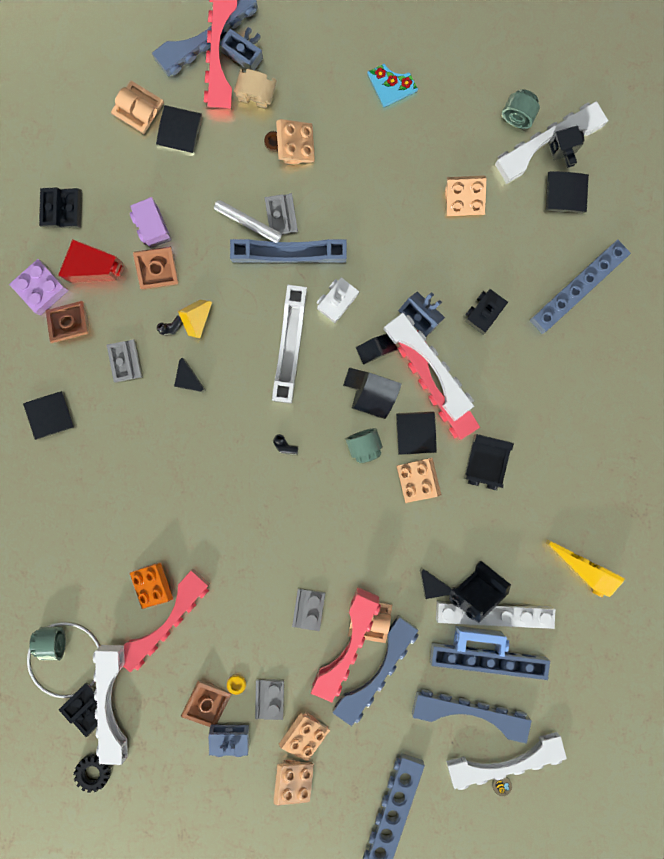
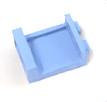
[453,626,509,656]

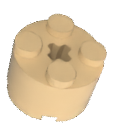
[234,69,277,108]

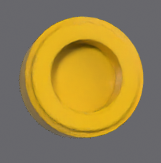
[227,674,246,695]

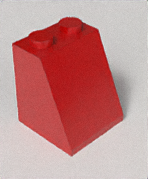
[58,239,124,283]

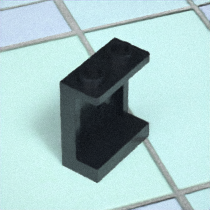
[464,434,514,491]
[449,561,511,623]

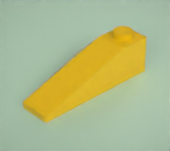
[546,540,625,598]

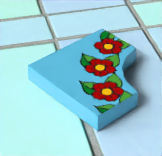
[367,64,418,108]

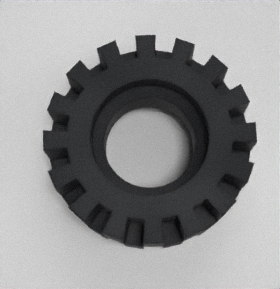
[73,754,111,793]

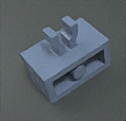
[219,27,263,71]
[398,291,445,337]
[209,725,249,757]

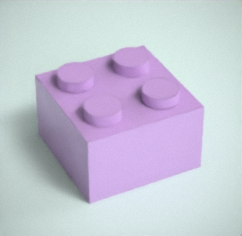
[129,197,172,249]
[9,259,69,316]

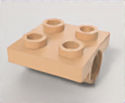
[111,80,164,134]
[276,119,315,164]
[445,175,486,216]
[397,458,441,503]
[348,602,392,643]
[278,712,330,761]
[273,760,314,806]

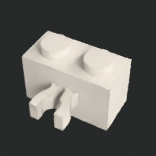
[317,277,359,323]

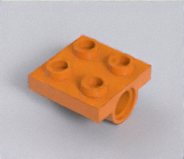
[130,563,173,609]

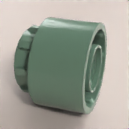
[502,89,540,129]
[345,428,383,463]
[30,627,66,660]

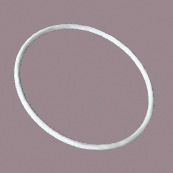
[27,622,100,698]

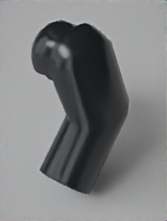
[157,315,183,336]
[273,434,298,455]

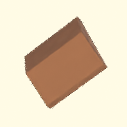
[133,246,178,289]
[45,301,89,343]
[181,681,232,727]

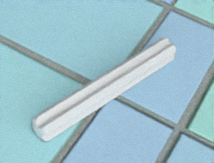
[214,200,282,243]

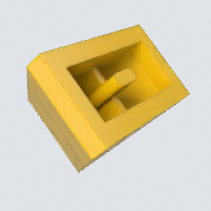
[178,300,212,338]

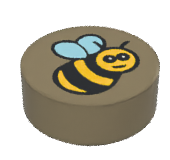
[492,777,512,796]

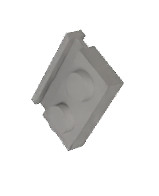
[265,193,298,234]
[107,339,142,383]
[292,588,325,631]
[255,679,284,720]

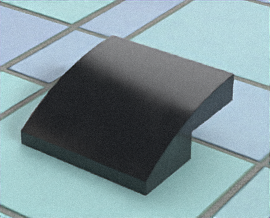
[156,105,202,153]
[546,171,589,214]
[39,187,82,228]
[352,372,402,419]
[23,391,74,440]
[396,411,437,455]
[58,683,115,737]

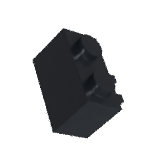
[548,125,585,168]
[465,289,508,335]

